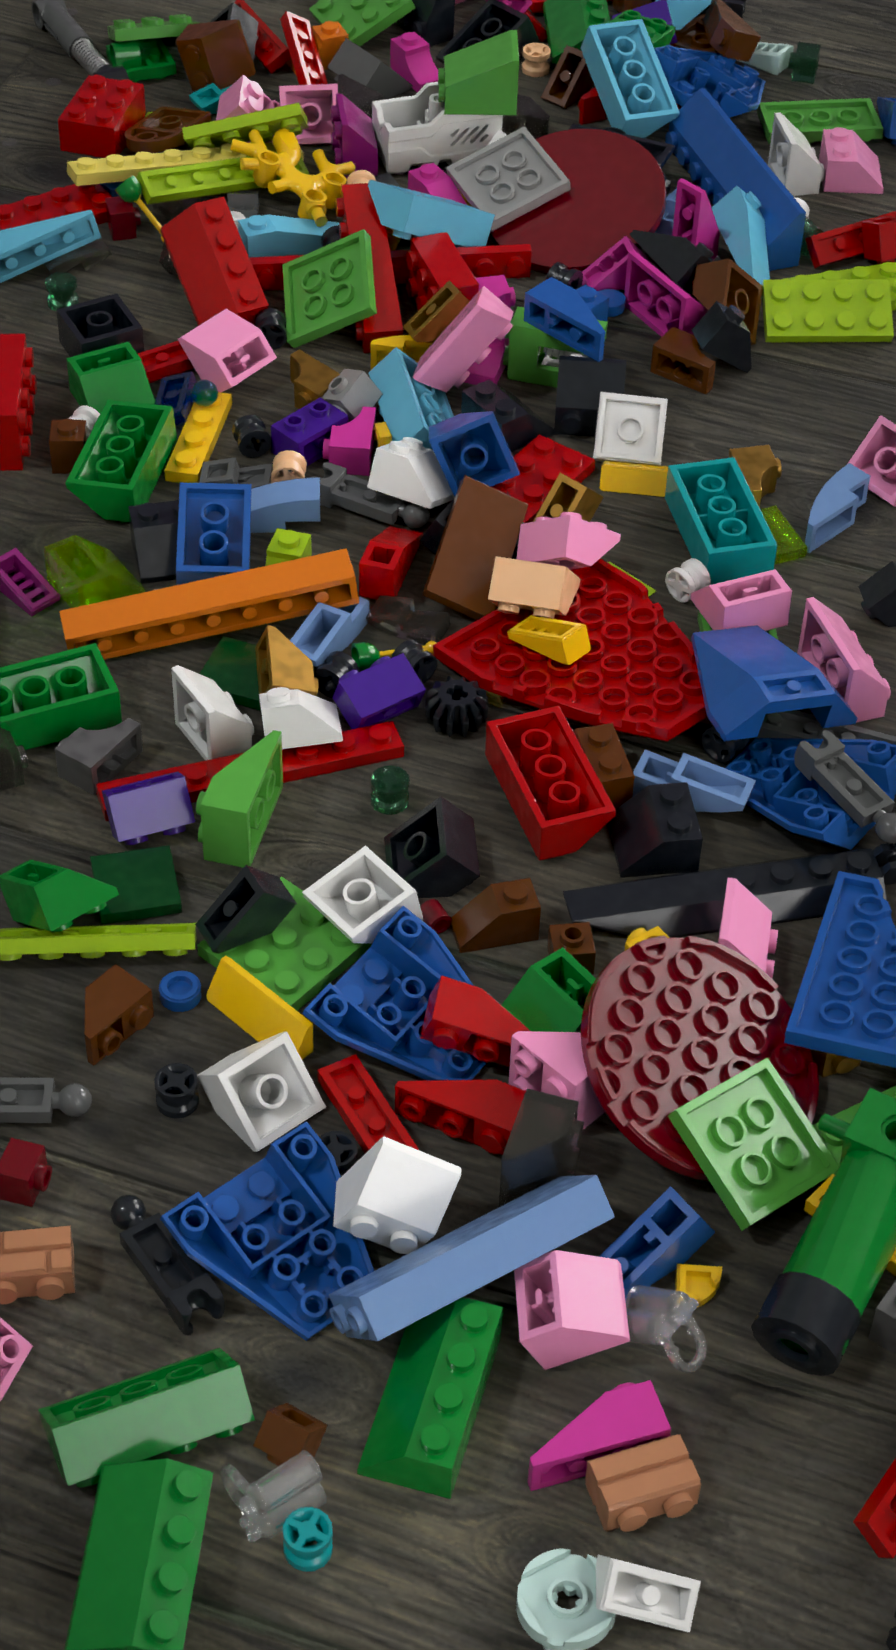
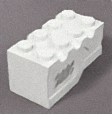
[372,82,503,174]

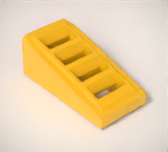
[507,615,591,665]

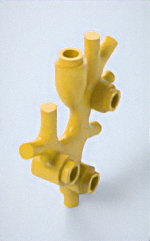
[230,128,355,227]

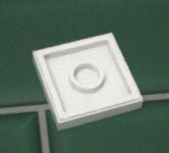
[593,392,668,466]

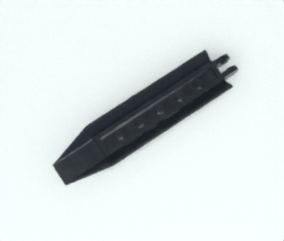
[563,843,896,938]

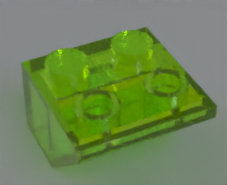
[44,535,145,608]

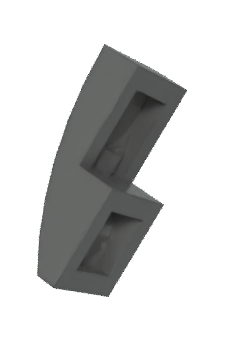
[228,190,259,218]
[199,457,273,489]

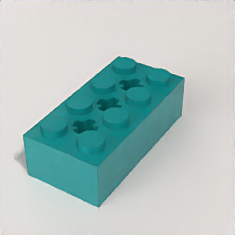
[665,457,777,585]

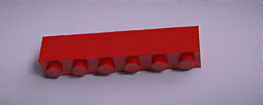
[335,183,403,354]

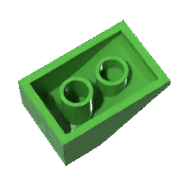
[196,730,283,868]

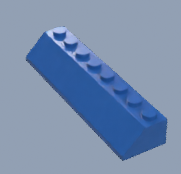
[665,88,806,271]

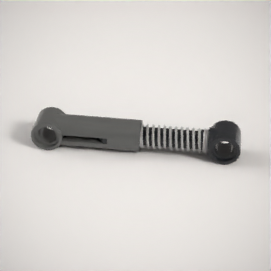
[31,0,129,80]

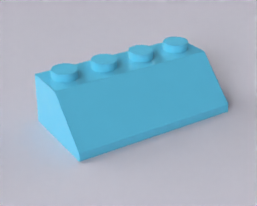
[581,19,680,138]
[368,180,495,247]
[369,347,454,450]

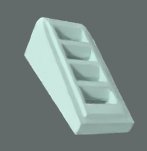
[737,42,794,75]

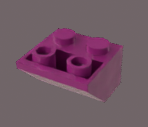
[331,93,378,178]

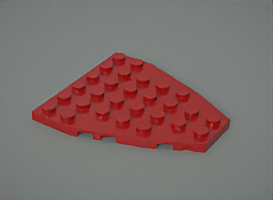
[433,558,707,742]

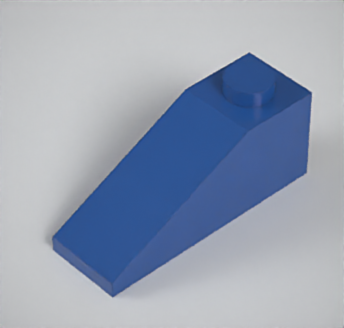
[524,277,605,362]
[599,1186,715,1302]

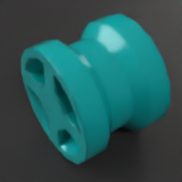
[283,1507,333,1572]

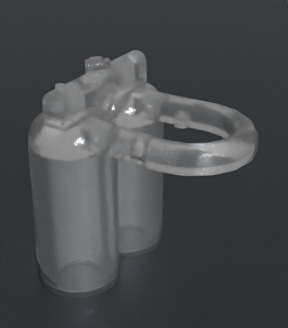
[626,1285,707,1373]
[220,1450,327,1542]

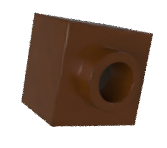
[547,922,596,975]
[253,1403,328,1469]

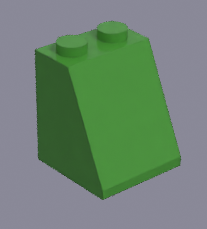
[438,30,519,115]

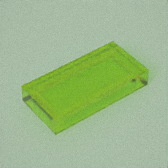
[760,505,808,564]

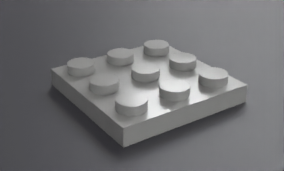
[446,126,571,231]

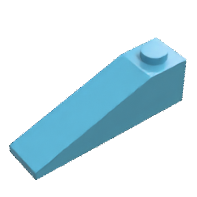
[712,186,770,285]
[0,209,101,283]
[238,214,339,257]

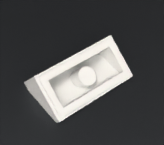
[596,1555,701,1632]

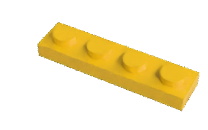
[165,390,232,483]

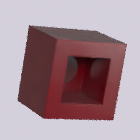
[105,196,141,241]
[0,1138,52,1207]

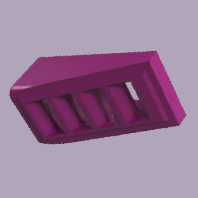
[0,547,61,617]

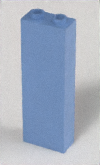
[328,1175,615,1341]

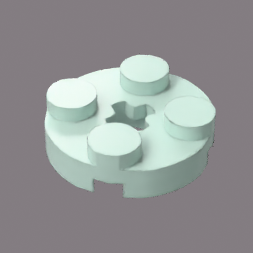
[516,1549,616,1650]

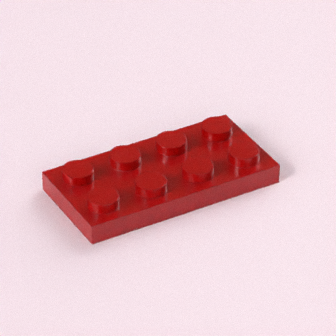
[0,184,112,230]
[491,434,595,523]

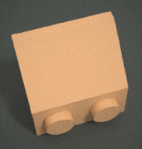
[488,556,581,619]

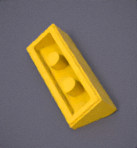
[599,460,668,497]
[206,955,313,1060]

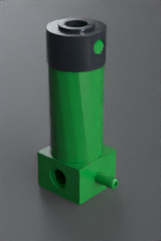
[751,1088,896,1376]

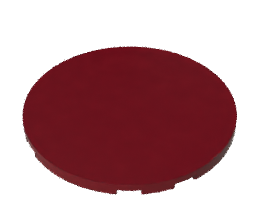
[489,129,667,273]
[581,935,819,1182]

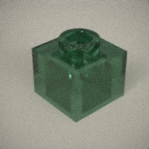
[788,42,821,84]

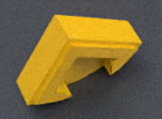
[373,422,392,447]
[675,1264,722,1311]

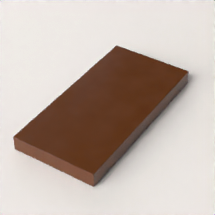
[422,475,529,620]

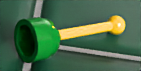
[115,175,165,243]
[351,641,437,672]

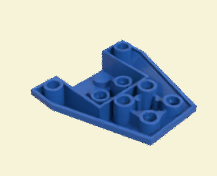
[654,45,766,118]
[691,625,858,741]
[725,738,896,850]
[302,906,487,1080]
[160,1121,374,1341]

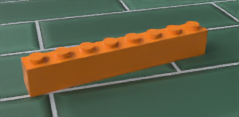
[59,548,359,660]

